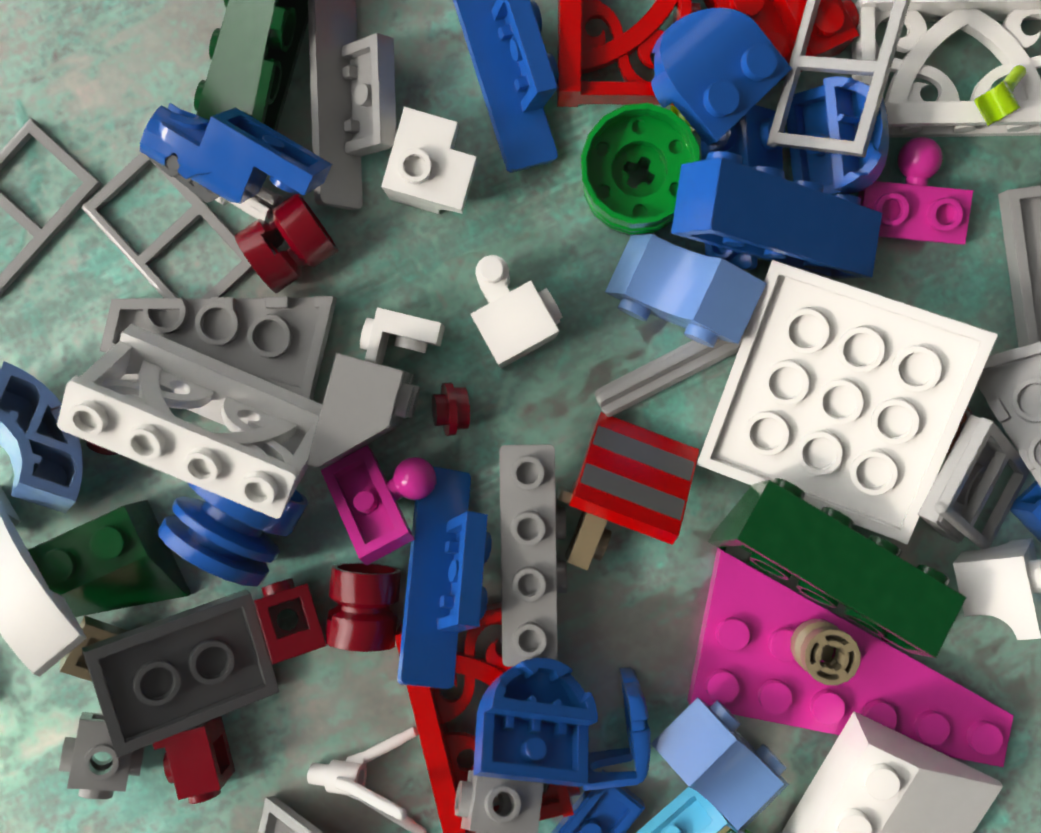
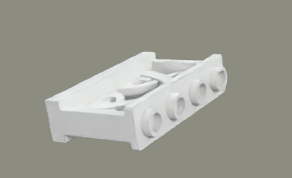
[852,0,1041,138]
[57,324,322,518]

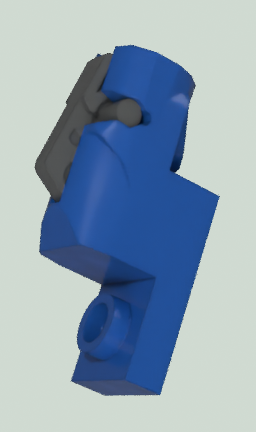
[140,103,332,204]

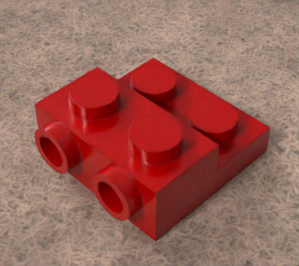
[704,0,859,83]

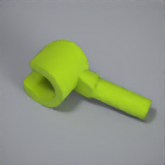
[974,65,1026,126]

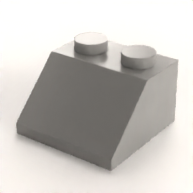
[306,353,420,468]

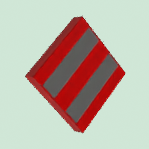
[569,412,700,545]

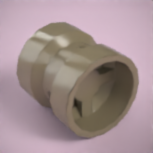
[790,619,861,686]

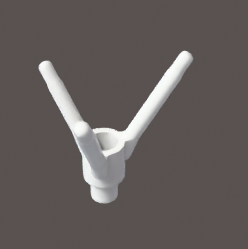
[307,727,427,833]

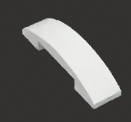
[0,486,87,676]

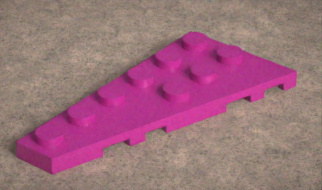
[687,547,1014,767]

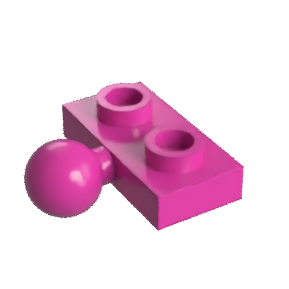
[858,137,973,245]
[320,445,436,566]

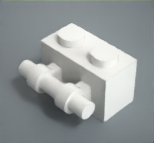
[471,255,563,369]

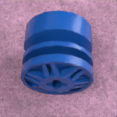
[158,483,309,587]

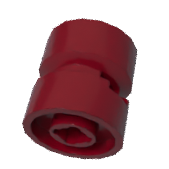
[234,194,339,293]
[325,563,401,652]

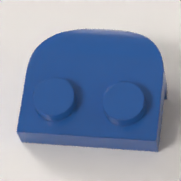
[651,8,792,146]
[787,76,889,195]
[473,658,598,787]

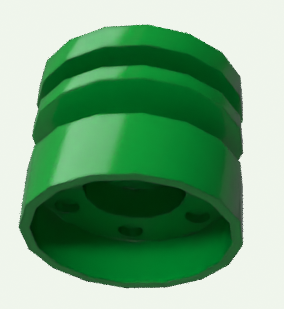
[581,103,700,236]

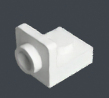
[360,307,445,365]

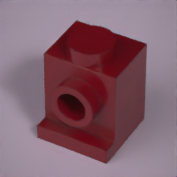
[254,578,326,665]
[153,716,235,804]

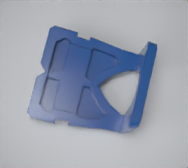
[582,667,651,791]

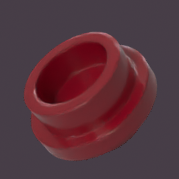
[432,382,470,436]

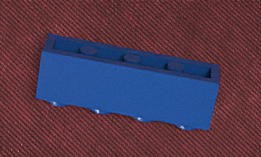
[671,151,882,279]

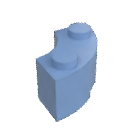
[605,234,767,347]
[0,361,83,513]
[651,697,789,831]

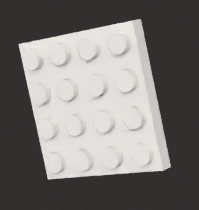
[696,260,998,545]

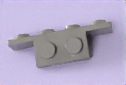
[308,0,397,210]
[499,444,567,667]

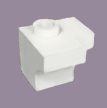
[381,107,478,214]
[953,538,1041,640]

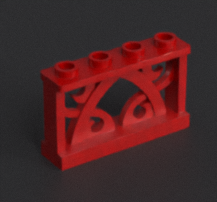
[557,0,701,107]
[394,602,581,833]

